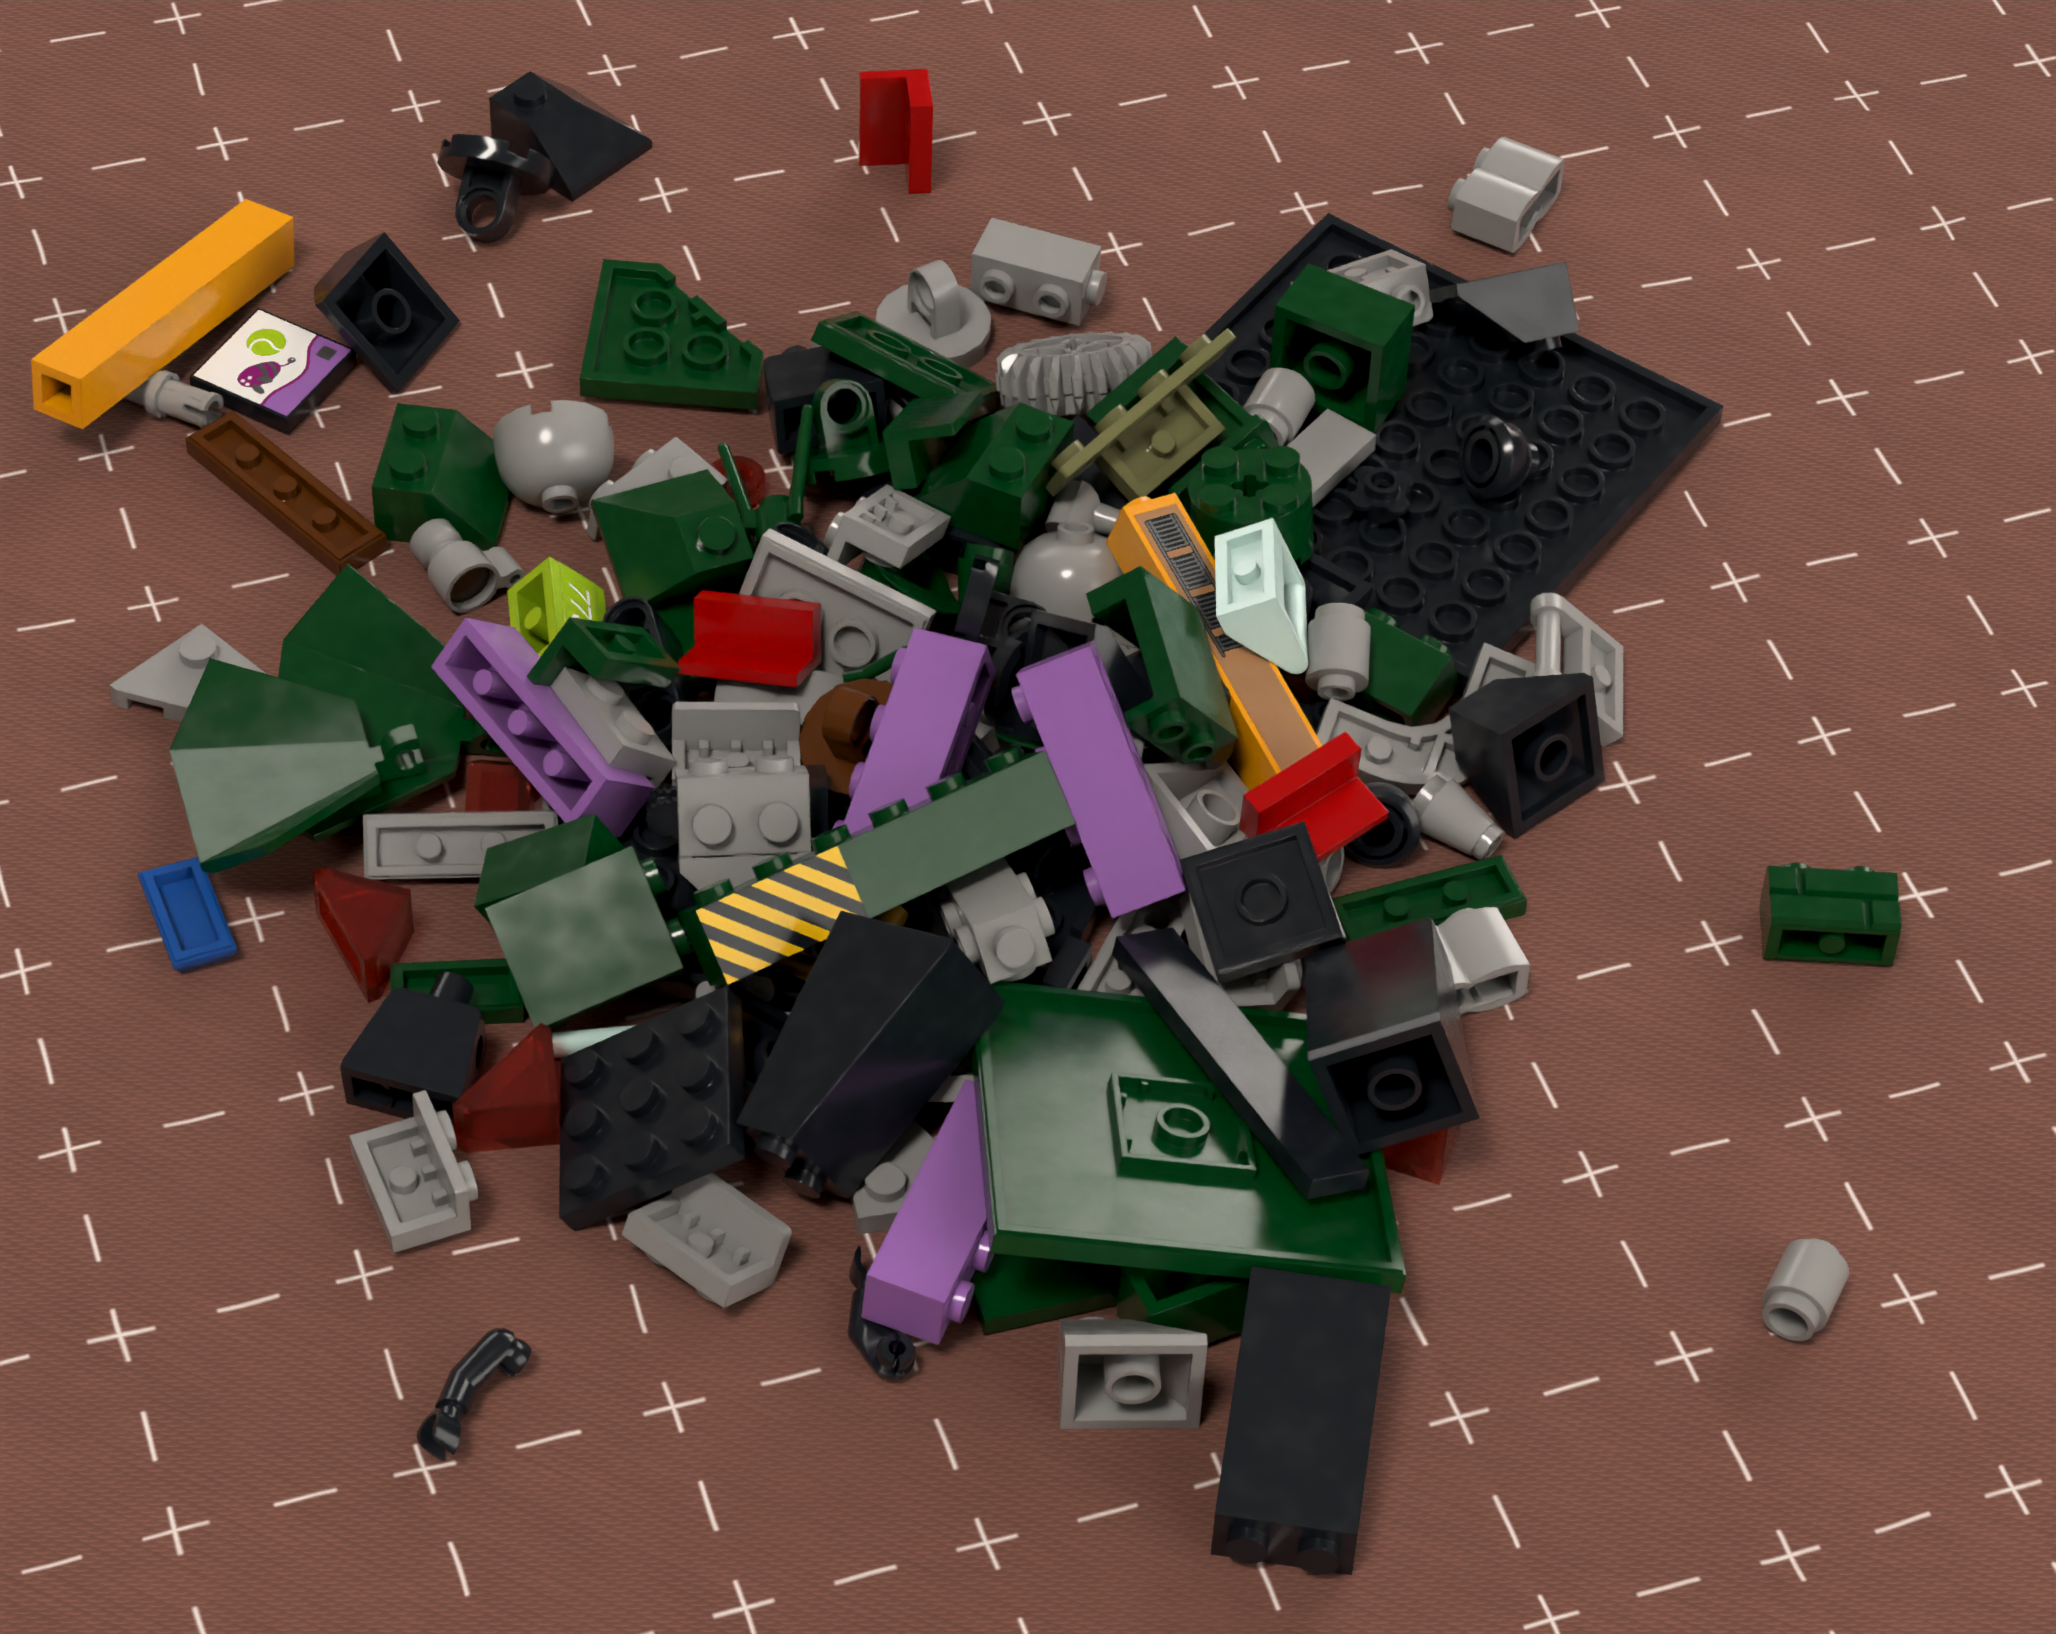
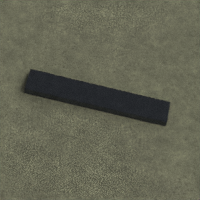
[1112,927,1370,1200]

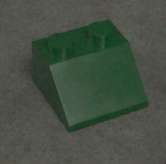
[913,402,1074,551]
[372,403,512,551]

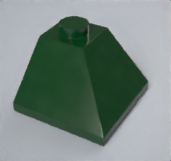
[590,469,754,608]

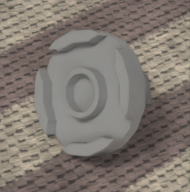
[876,260,991,368]

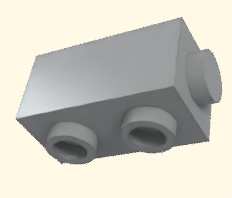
[971,218,1107,326]
[938,857,1055,984]

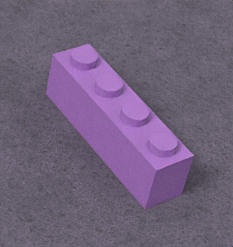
[431,617,655,837]
[833,628,996,902]
[1011,641,1187,918]
[861,1079,994,1345]

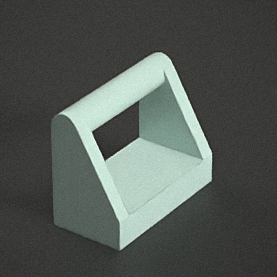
[1215,518,1309,674]

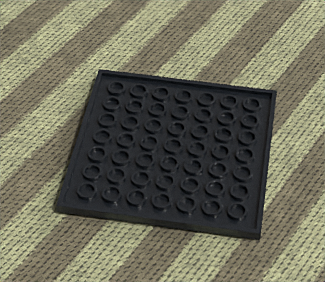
[1204,213,1724,693]

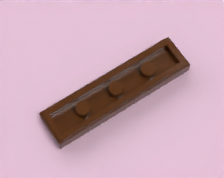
[185,410,388,576]

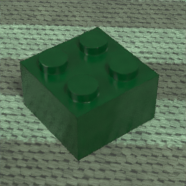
[1270,263,1415,434]

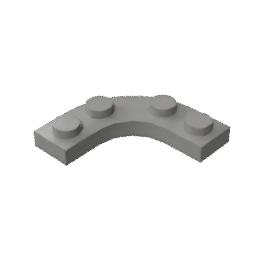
[1316,643,1535,795]

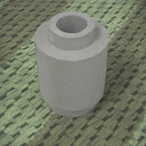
[1243,368,1315,446]
[1305,603,1371,701]
[1762,1239,1849,1341]

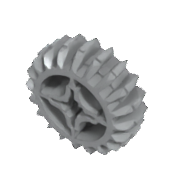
[995,331,1152,417]

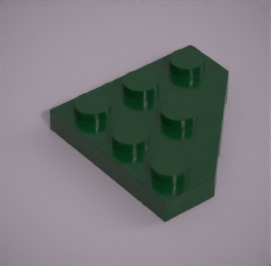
[579,259,764,410]

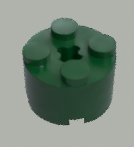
[1188,446,1314,565]

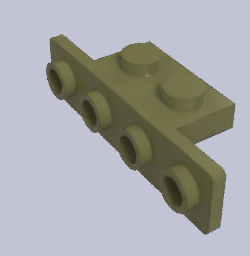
[1045,328,1236,502]

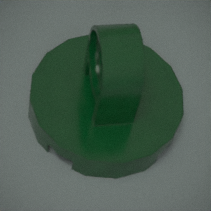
[790,378,890,484]

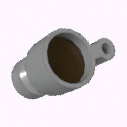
[410,518,526,613]

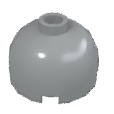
[493,400,614,513]
[1010,522,1123,622]

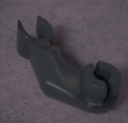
[847,1246,915,1381]
[417,1328,531,1462]

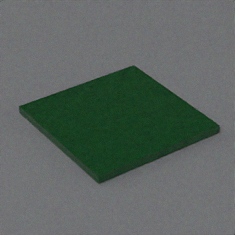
[971,980,1407,1294]

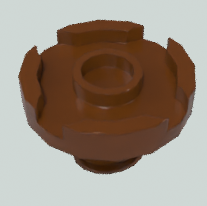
[799,678,893,804]

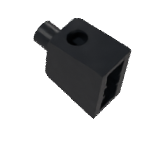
[763,345,887,454]
[340,972,487,1135]

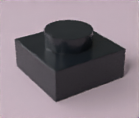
[1035,936,1092,989]

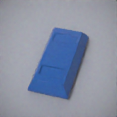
[137,857,237,972]

